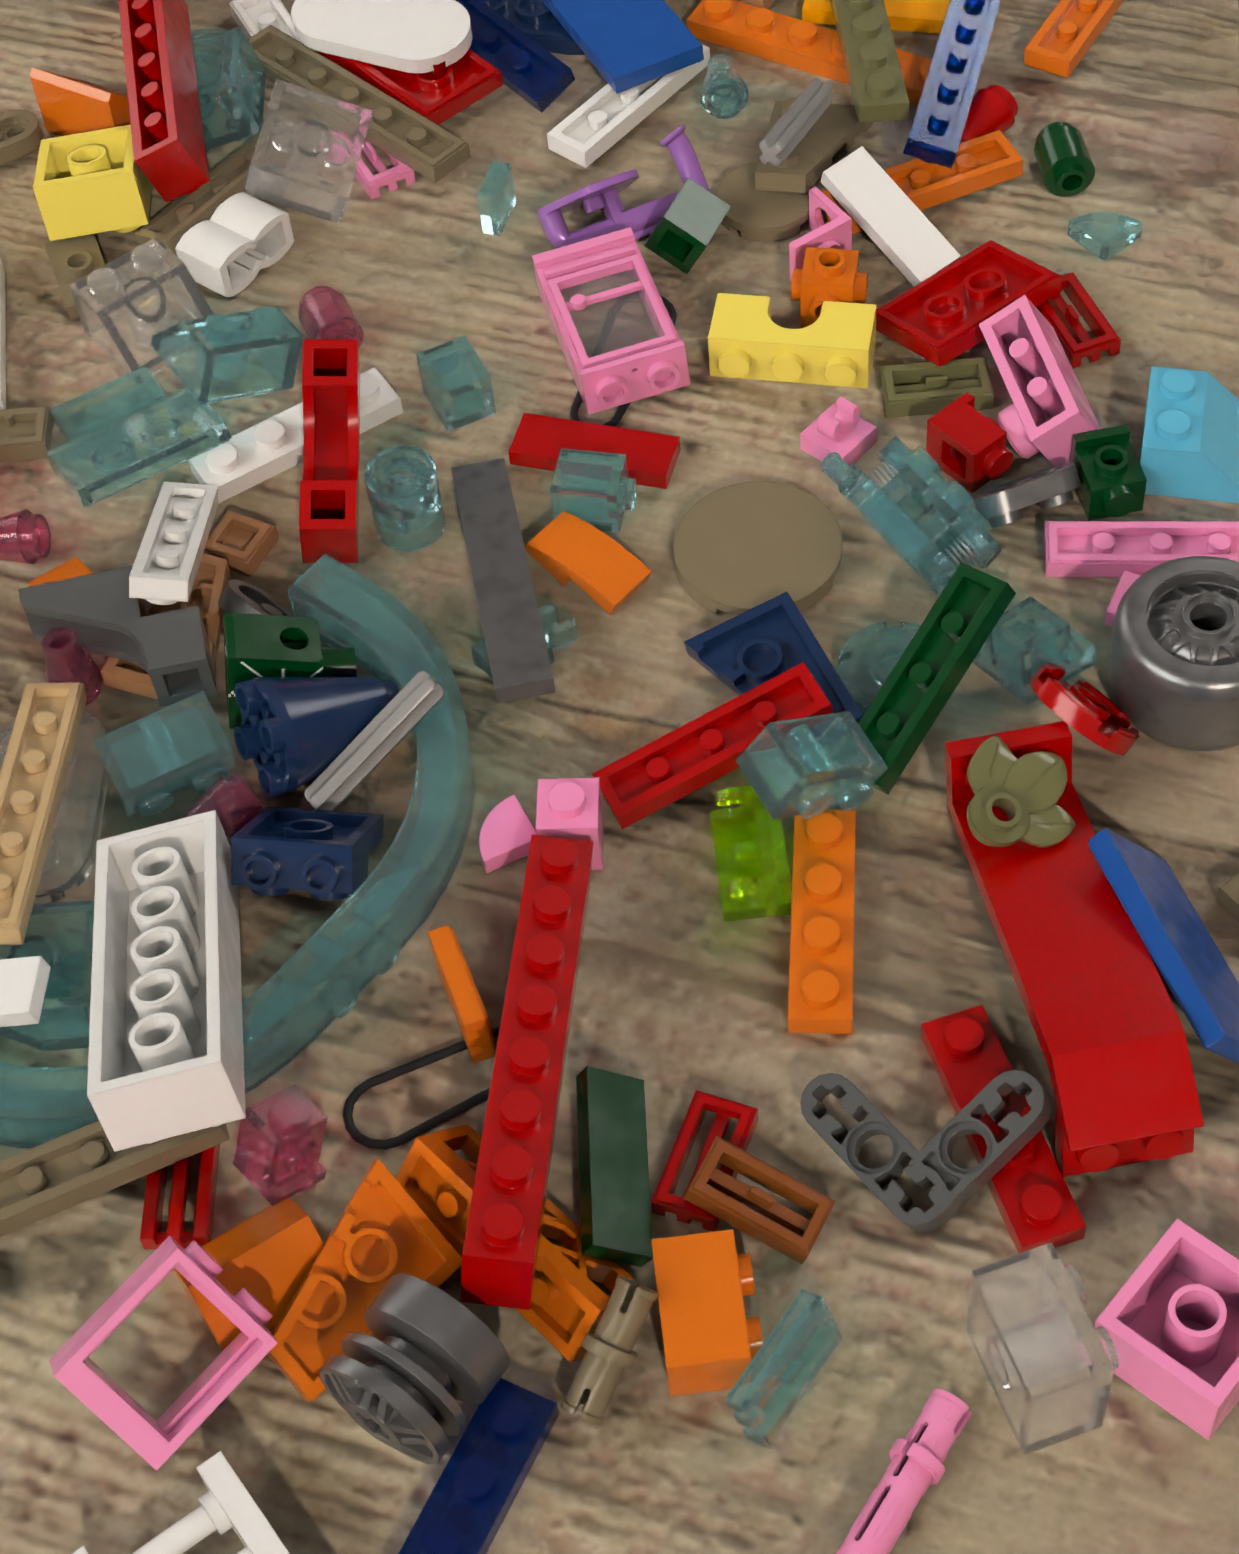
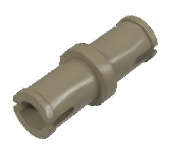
[560,1275,659,1425]

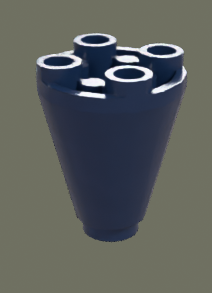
[234,677,399,798]

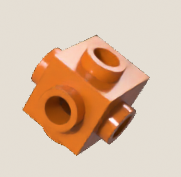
[791,247,868,328]

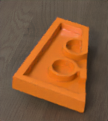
[267,1158,462,1402]

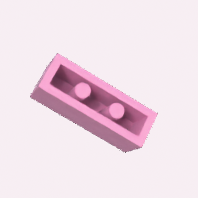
[979,295,1101,466]

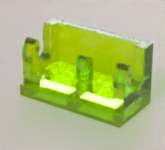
[710,779,791,922]

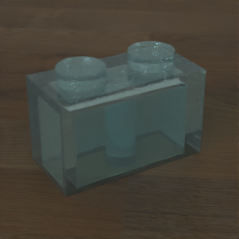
[93,691,235,817]
[736,711,888,820]

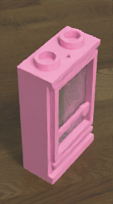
[532,227,691,415]

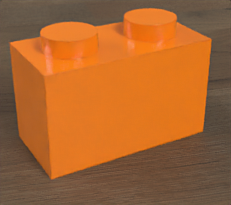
[651,1229,764,1396]

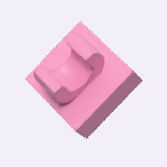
[800,397,877,474]

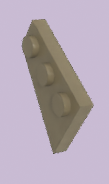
[755,98,873,193]

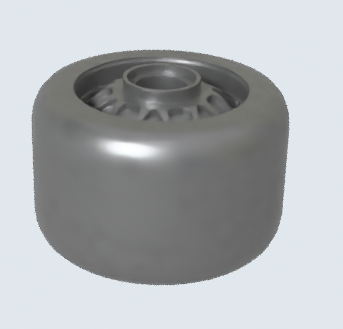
[1108,556,1239,751]

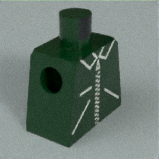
[223,613,357,729]

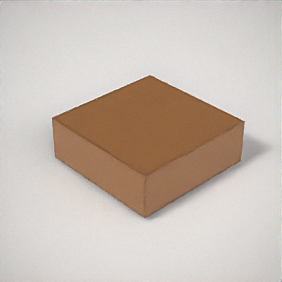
[204,510,279,577]

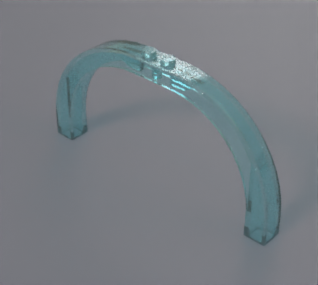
[0,554,475,1149]

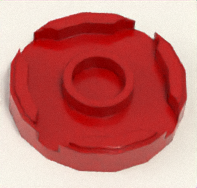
[1029,663,1140,756]

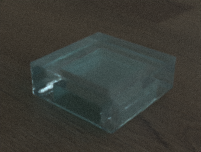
[477,161,516,236]

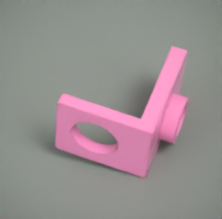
[789,187,852,282]

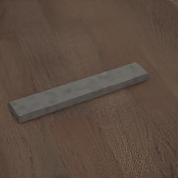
[451,458,556,703]

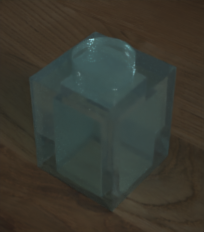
[416,336,496,432]
[550,448,637,533]

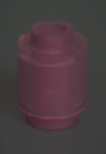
[298,286,364,348]

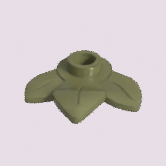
[967,736,1076,848]

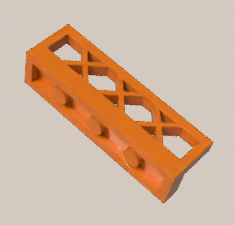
[396,1124,643,1363]

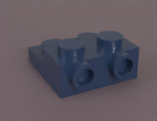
[231,806,384,900]

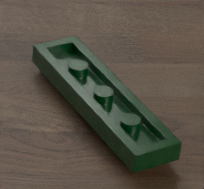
[833,563,1016,795]

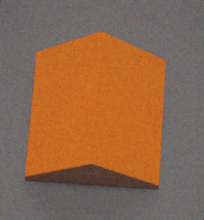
[30,67,130,136]
[173,1196,324,1351]

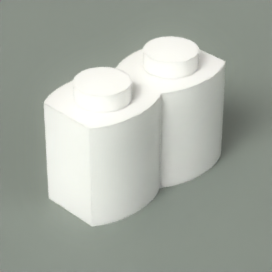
[175,192,294,297]

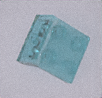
[198,27,267,152]

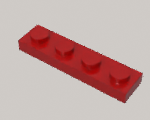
[592,662,835,829]
[921,1005,1086,1259]

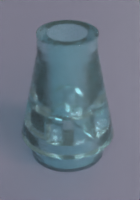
[700,54,748,119]

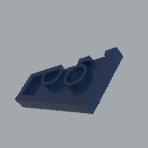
[684,592,863,755]

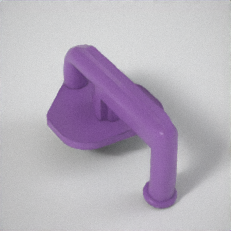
[537,125,710,248]

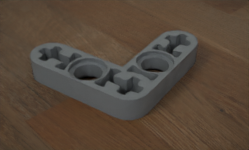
[800,1070,1052,1232]

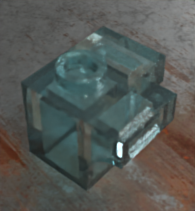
[972,596,1097,705]

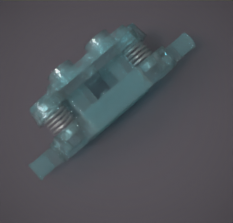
[820,436,1002,595]

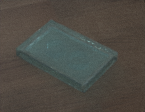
[46,387,232,507]

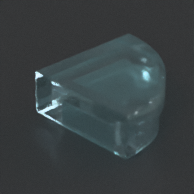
[1067,212,1143,261]

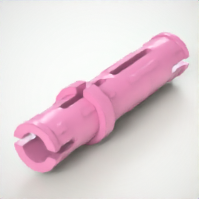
[836,1388,972,1554]

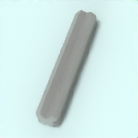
[759,78,834,166]
[304,670,445,811]

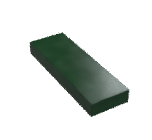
[576,1066,653,1267]

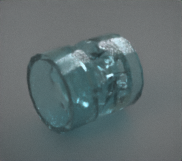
[364,445,446,551]

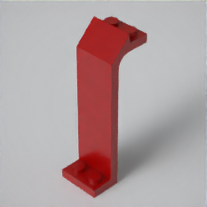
[945,721,1204,1177]

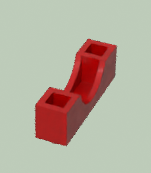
[299,339,360,563]

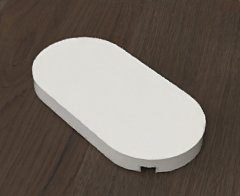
[291,0,473,74]

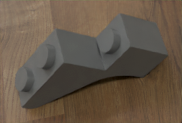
[18,566,218,707]

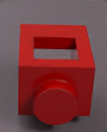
[926,392,1013,493]

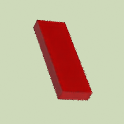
[508,413,681,489]

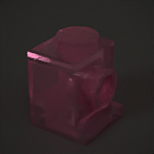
[233,1084,328,1206]

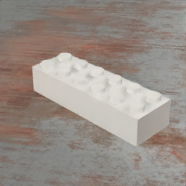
[87,810,246,1152]

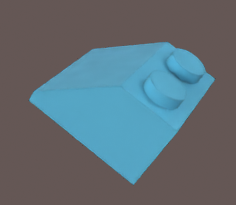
[1139,366,1239,503]

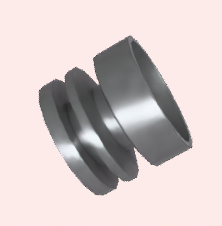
[320,1273,510,1465]

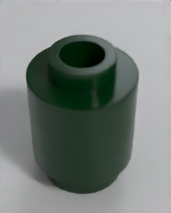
[1034,122,1095,197]

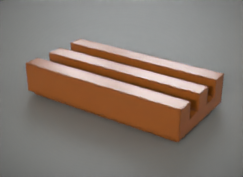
[683,1136,836,1265]

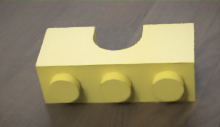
[708,293,876,389]

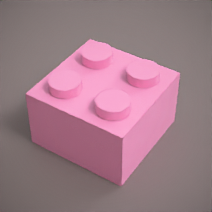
[1089,1218,1239,1441]

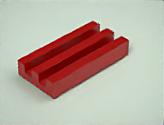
[1036,272,1121,368]
[651,1090,759,1232]
[140,1144,220,1250]

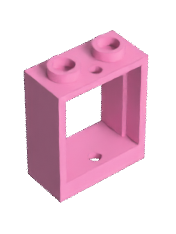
[49,1235,278,1471]

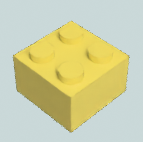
[33,124,152,241]

